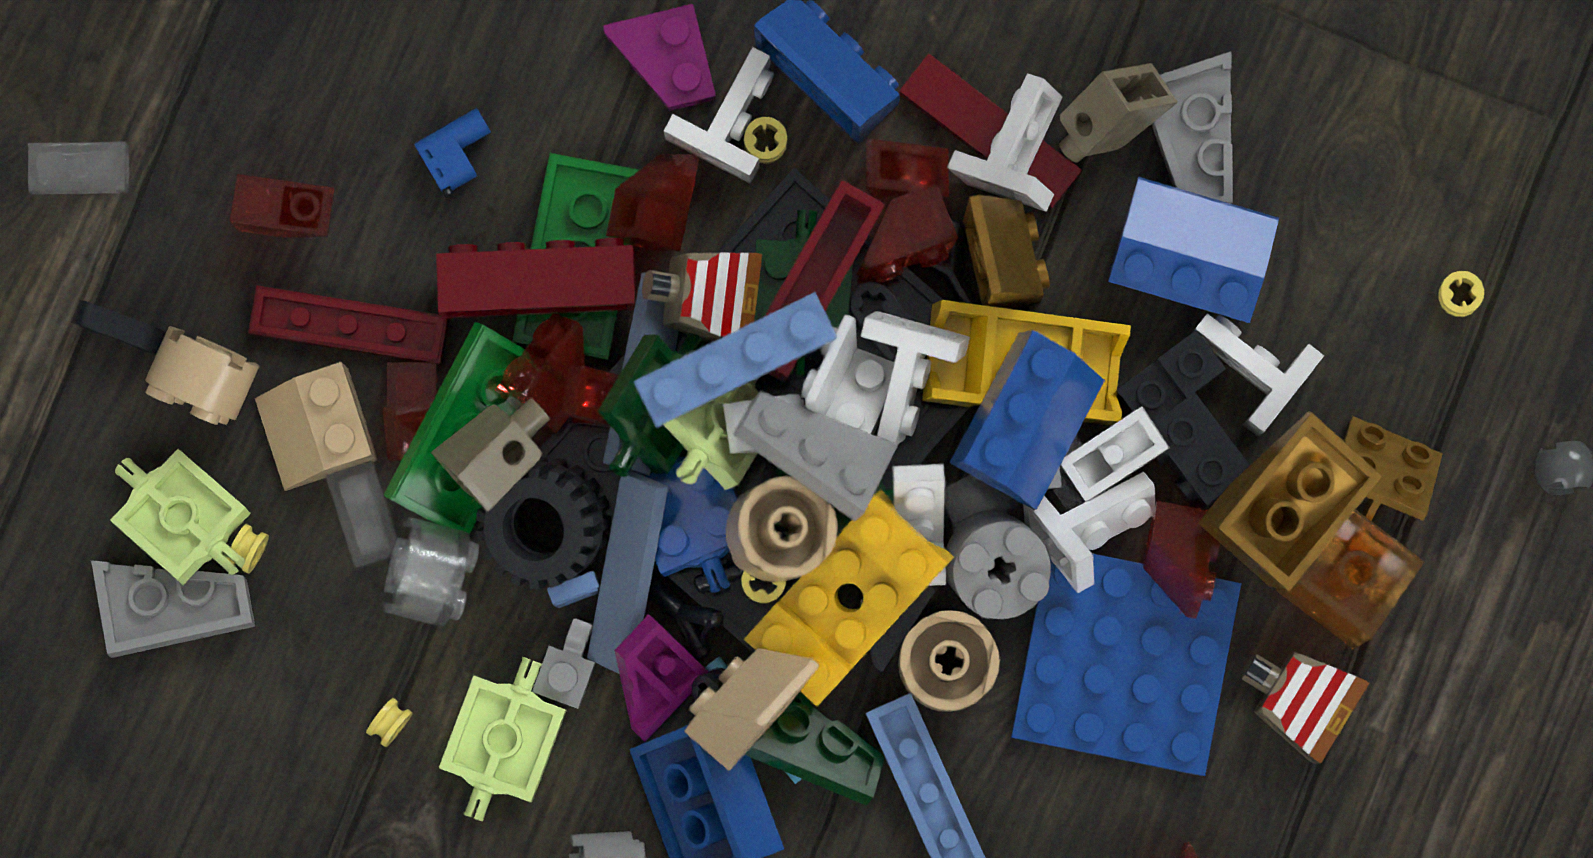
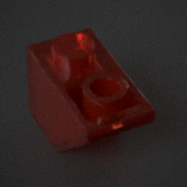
[606,154,700,251]
[230,174,335,238]
[857,185,958,283]
[495,313,586,433]
[1143,501,1220,619]

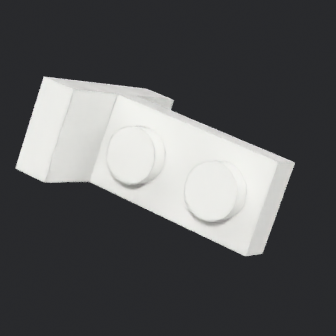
[664,47,774,184]
[947,73,1062,212]
[861,311,970,444]
[1191,313,1324,437]
[893,465,946,586]
[1023,472,1155,593]

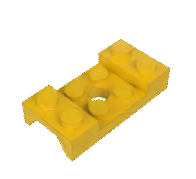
[922,300,1131,425]
[744,490,954,706]

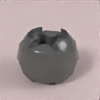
[1534,441,1593,495]

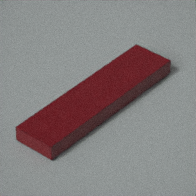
[899,53,1082,210]
[248,286,449,365]

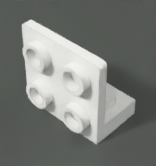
[801,315,895,435]

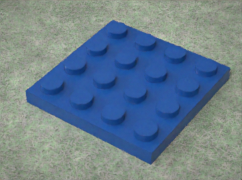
[1011,554,1241,776]

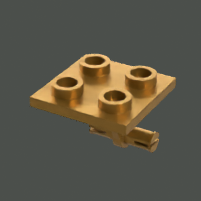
[1333,416,1442,560]

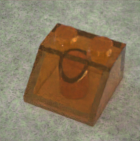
[1276,510,1424,649]

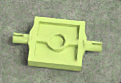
[663,378,759,490]
[111,449,251,585]
[439,657,567,821]

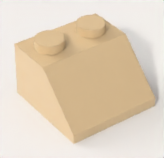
[255,362,378,491]
[684,648,820,771]

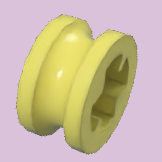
[744,117,787,163]
[1438,271,1484,317]
[226,524,269,574]
[742,571,786,603]
[366,698,413,747]

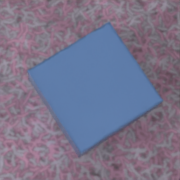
[547,571,600,608]

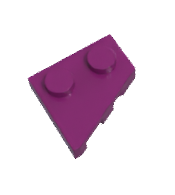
[603,4,716,111]
[614,614,708,742]

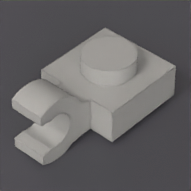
[532,619,596,709]

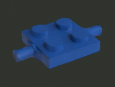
[645,455,739,593]

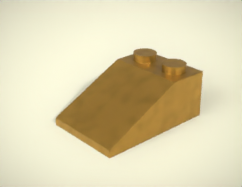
[963,195,1050,309]
[1198,412,1382,591]

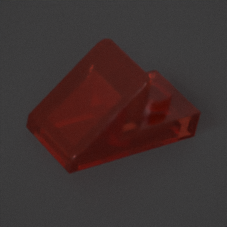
[866,139,949,199]
[383,362,438,461]
[561,365,619,428]

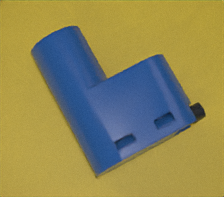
[414,108,491,198]

